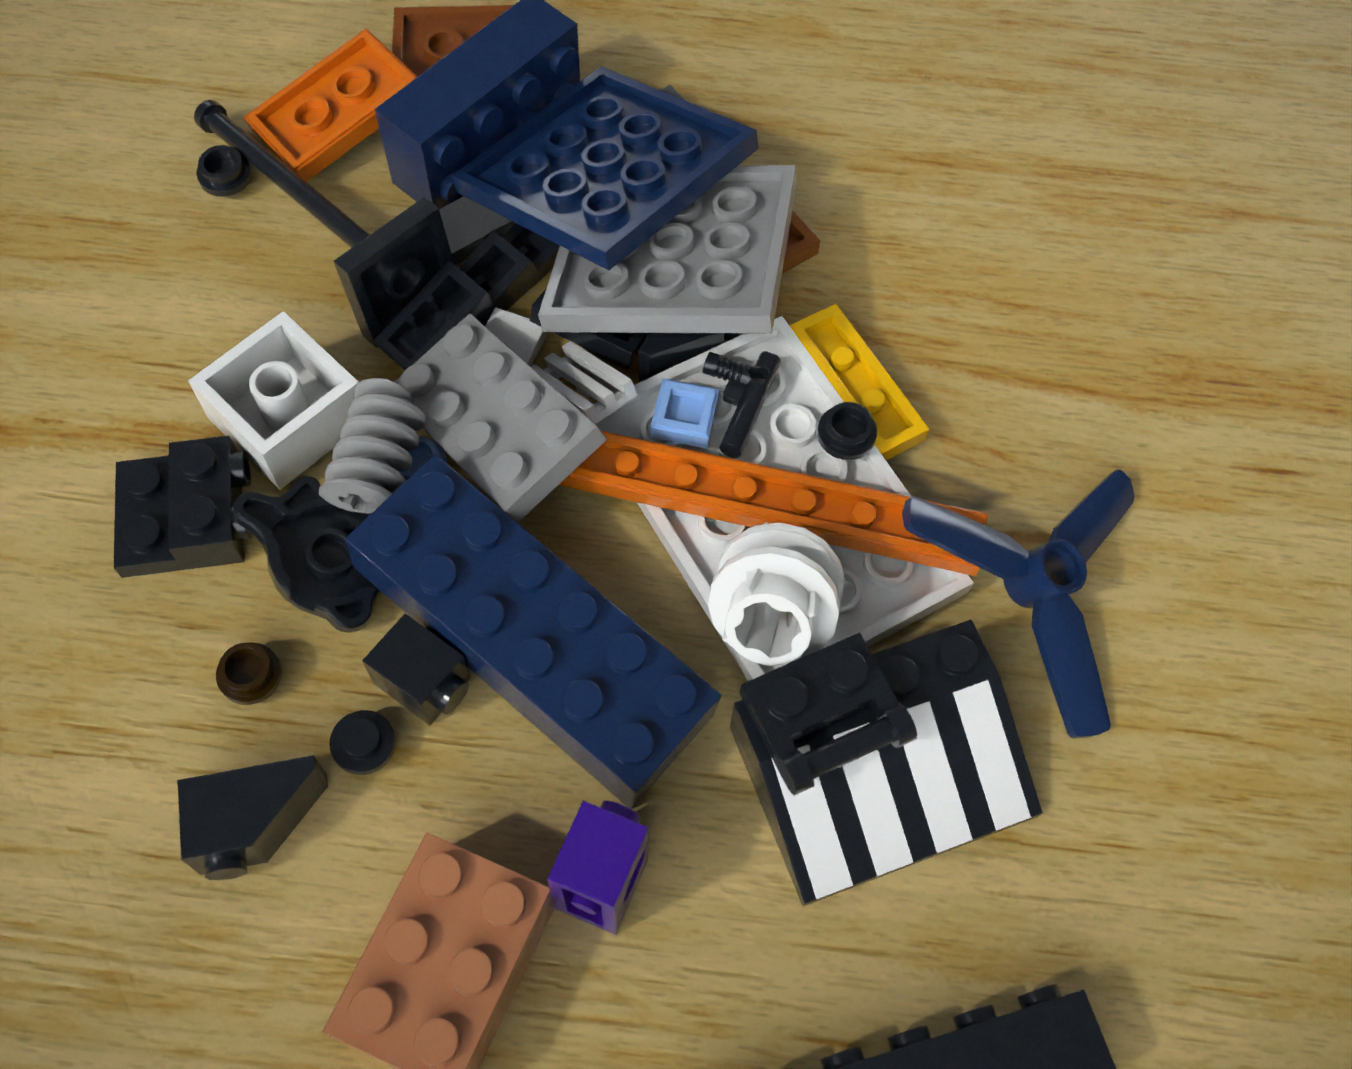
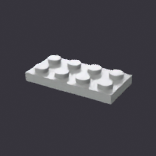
[394,313,607,523]

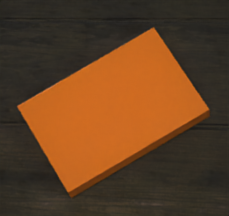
[244,28,417,182]

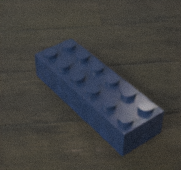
[345,454,722,809]

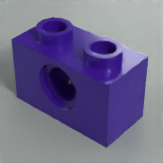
[547,800,648,935]

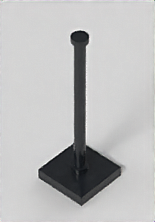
[194,100,455,348]

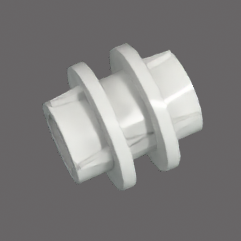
[708,522,845,666]

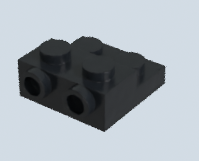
[114,435,252,578]

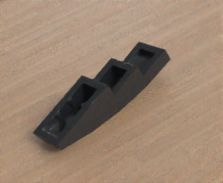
[373,223,560,371]

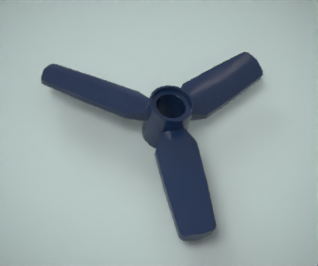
[902,469,1135,739]

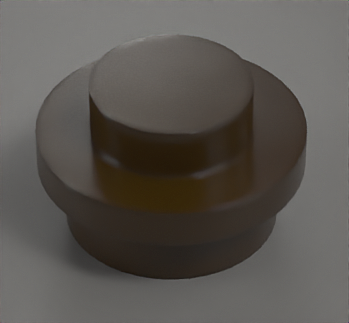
[216,643,282,705]

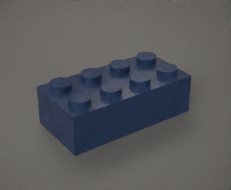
[375,0,580,209]

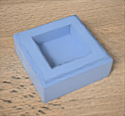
[650,378,720,449]

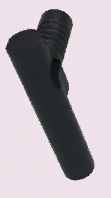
[702,351,781,458]

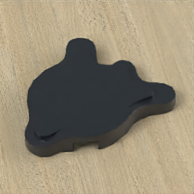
[233,476,381,633]

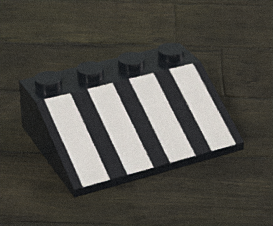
[730,619,1042,907]

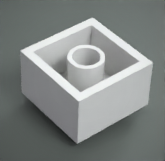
[188,311,359,490]

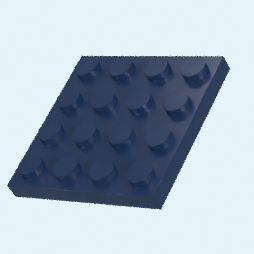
[452,66,759,270]

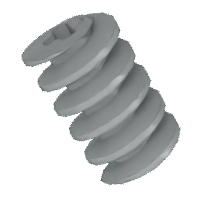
[319,378,426,514]

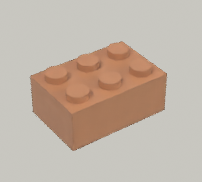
[322,832,555,1069]

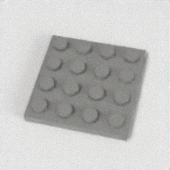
[538,165,797,334]

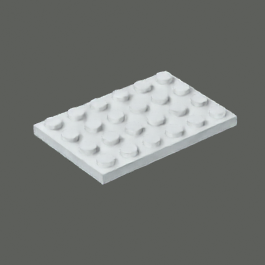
[594,316,974,681]

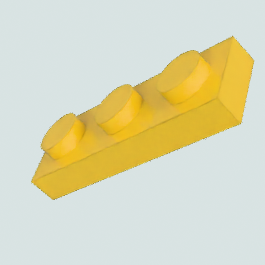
[789,304,929,461]

